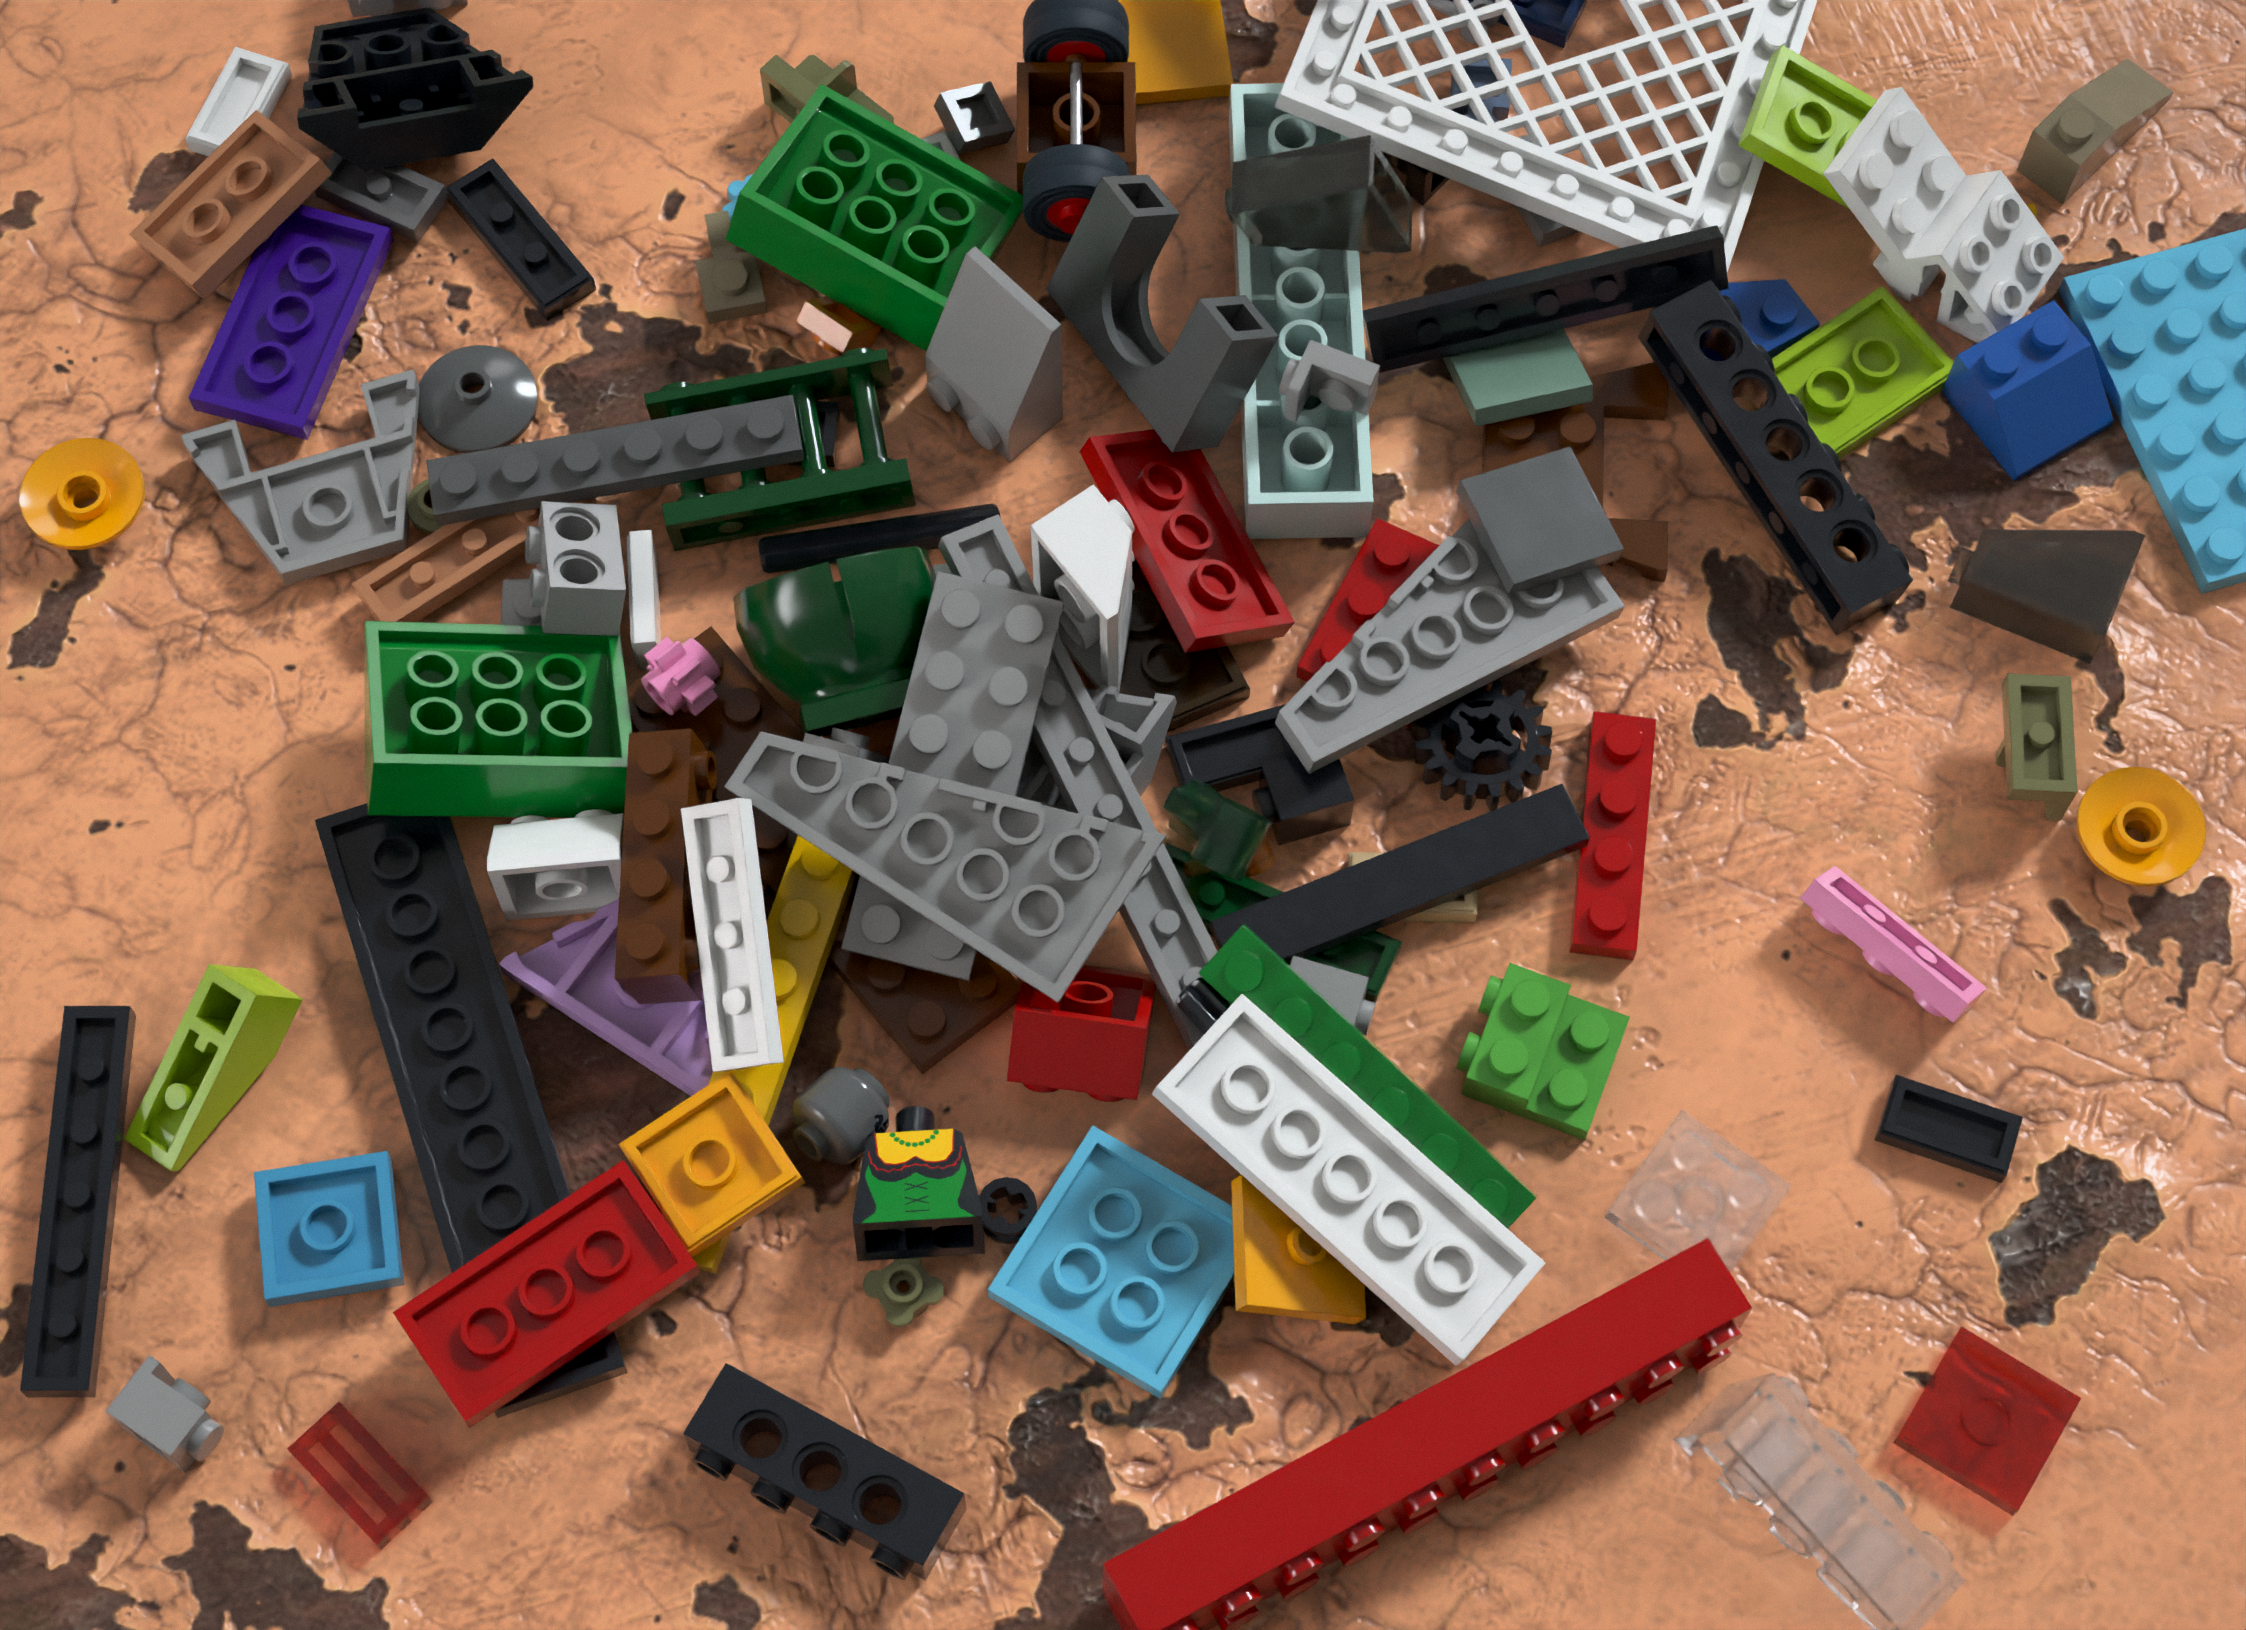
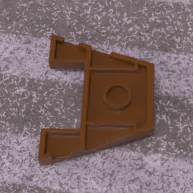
[1482,362,1668,582]

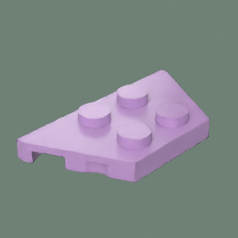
[499,899,713,1096]

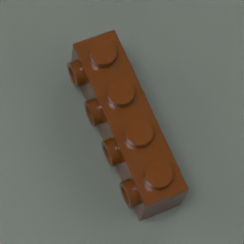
[614,729,718,1004]

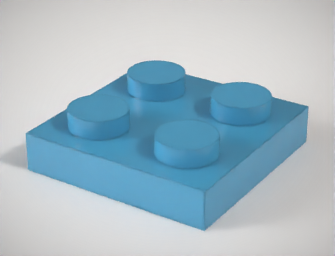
[254,1151,404,1307]

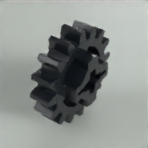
[1414,680,1552,811]

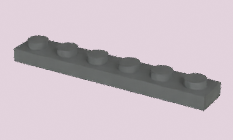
[426,395,805,526]

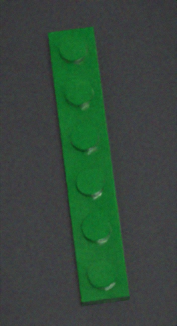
[1198,924,1537,1229]

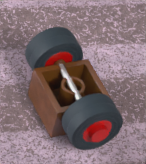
[1017,0,1137,243]

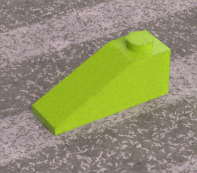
[124,964,303,1171]

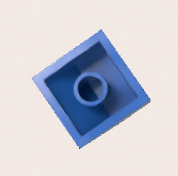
[1942,300,2114,482]

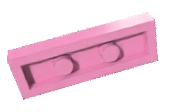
[1800,866,1987,1023]

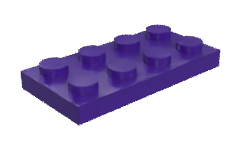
[189,205,394,440]

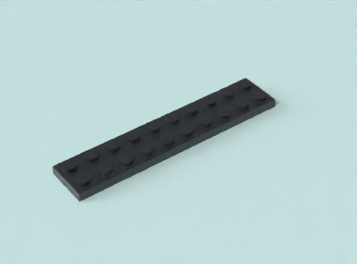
[315,803,628,1418]

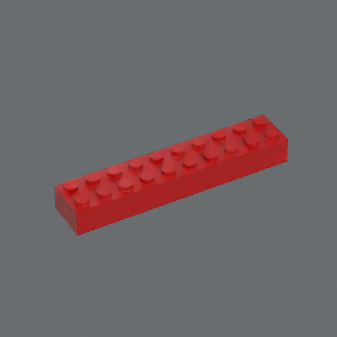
[1102,1238,1752,1630]

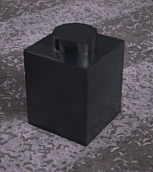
[1252,755,1354,846]

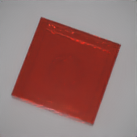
[1893,1326,2081,1516]

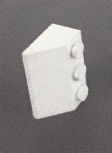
[1030,484,1135,691]

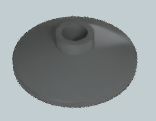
[418,345,538,453]

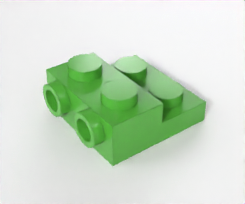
[1456,963,1630,1140]

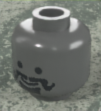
[791,1067,890,1165]

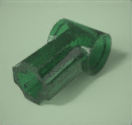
[1163,779,1272,881]

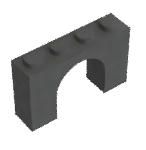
[1046,174,1279,452]

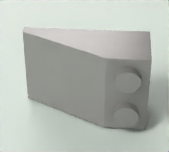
[925,246,1063,462]

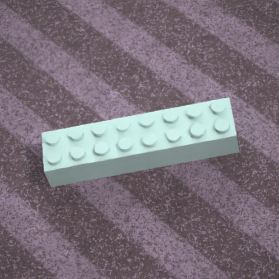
[1228,83,1374,539]

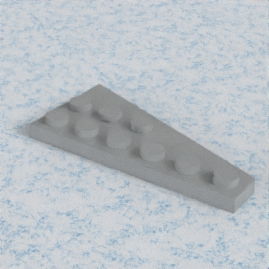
[1275,519,1625,774]
[724,732,1166,1004]

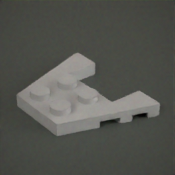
[181,369,420,585]

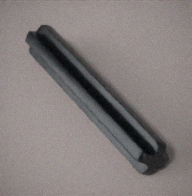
[758,503,1001,573]

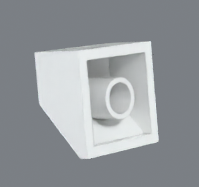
[487,809,624,921]

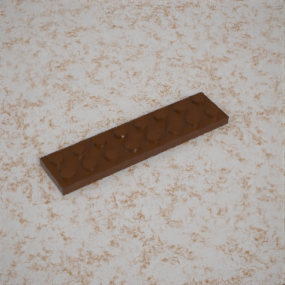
[627,626,1022,1074]

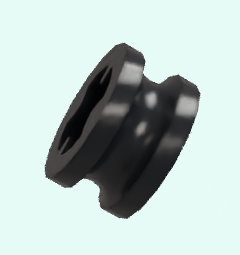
[979,1177,1037,1244]

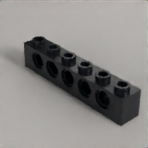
[1638,280,1913,635]

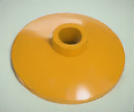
[19,438,145,550]
[2076,766,2206,887]

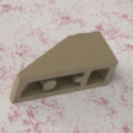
[2017,58,2173,204]

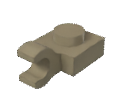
[696,210,767,324]

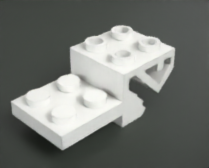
[1823,87,2064,343]

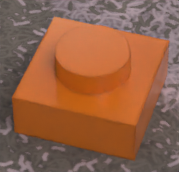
[796,296,881,354]

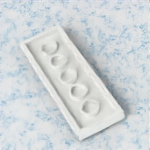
[1152,994,1545,1366]

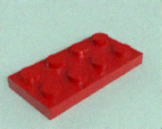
[1079,429,1295,653]
[393,1160,700,1428]

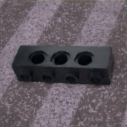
[683,1363,966,1581]

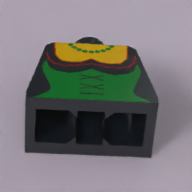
[853,1106,985,1261]

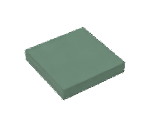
[1443,329,1593,426]

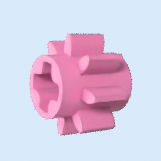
[641,637,721,716]

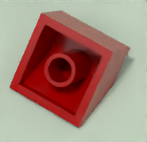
[1007,965,1157,1102]

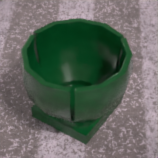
[733,546,936,737]

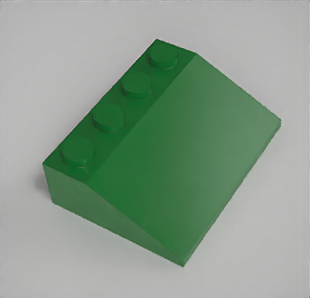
[725,84,1023,352]
[364,621,632,818]

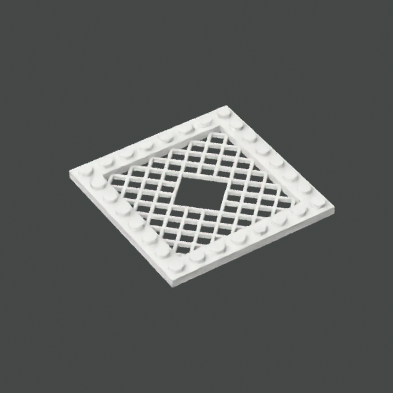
[1275,0,1817,272]

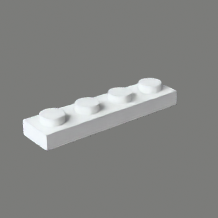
[681,798,784,1072]

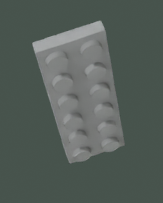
[841,571,1064,982]

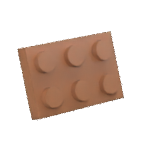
[129,110,332,300]

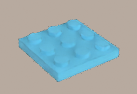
[987,1125,1235,1399]

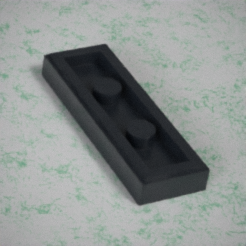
[446,158,596,321]

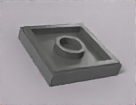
[1456,447,1624,595]

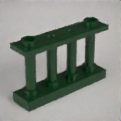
[644,348,916,551]

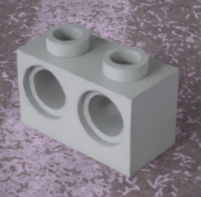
[525,501,626,636]

